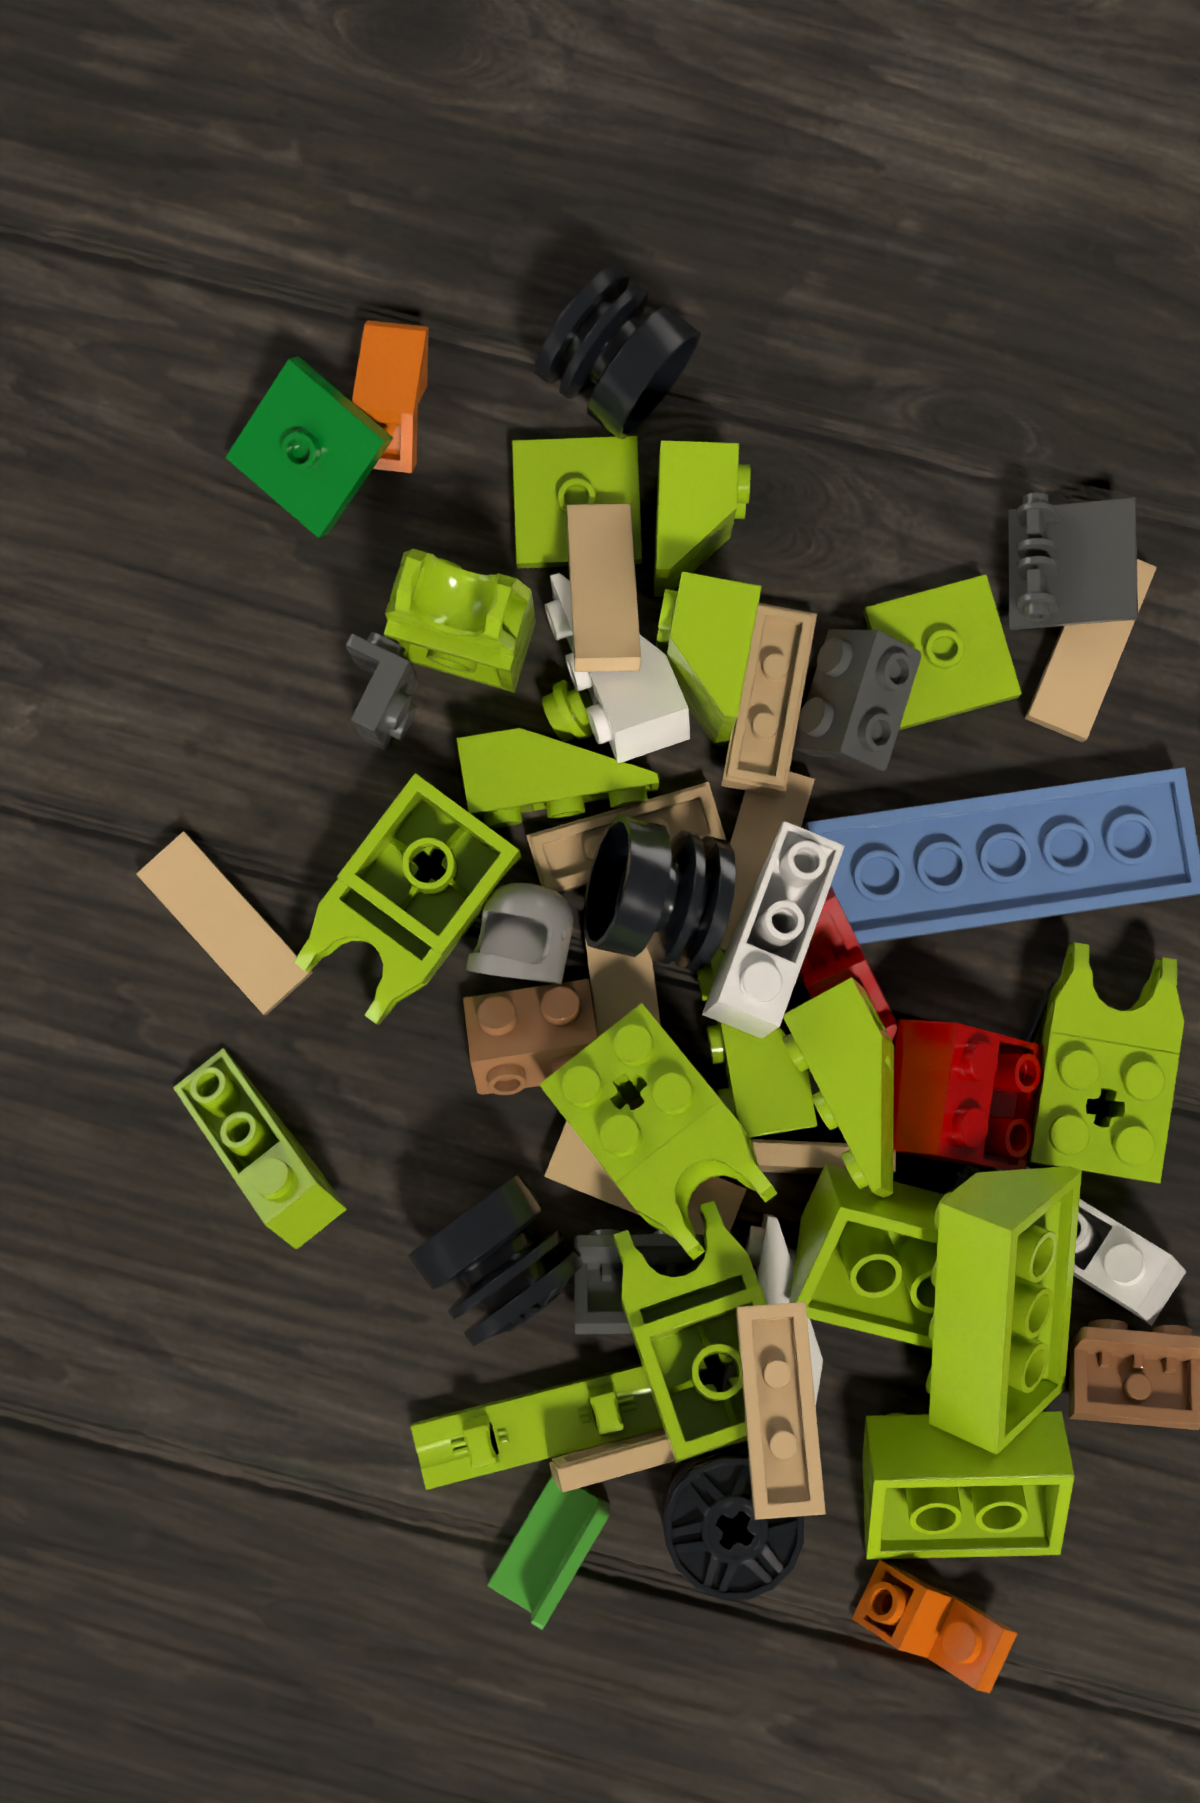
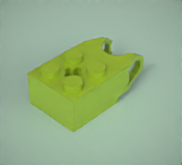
[384,549,536,693]
[294,773,522,1025]
[1027,942,1184,1184]
[539,1003,777,1260]
[614,1200,768,1463]

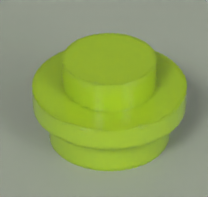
[542,680,594,742]

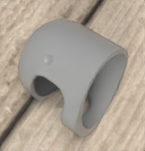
[466,883,574,984]

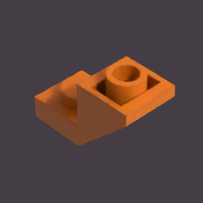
[352,320,429,473]
[852,1560,1018,1694]

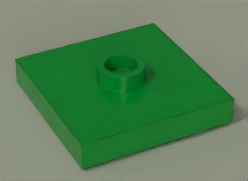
[225,356,393,538]

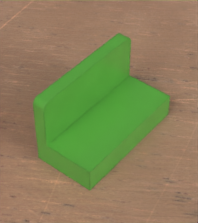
[487,1474,610,1630]

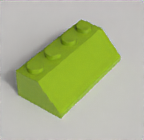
[926,1166,1082,1455]

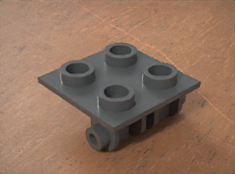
[1008,492,1138,630]

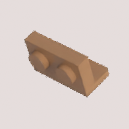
[463,979,598,1095]
[1069,1319,1200,1430]

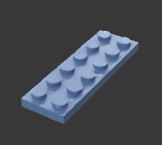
[805,767,1200,945]

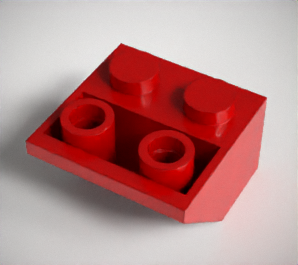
[893,1019,1044,1171]

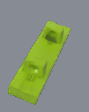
[410,1364,663,1490]

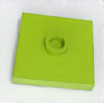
[512,436,642,569]
[863,574,1022,730]

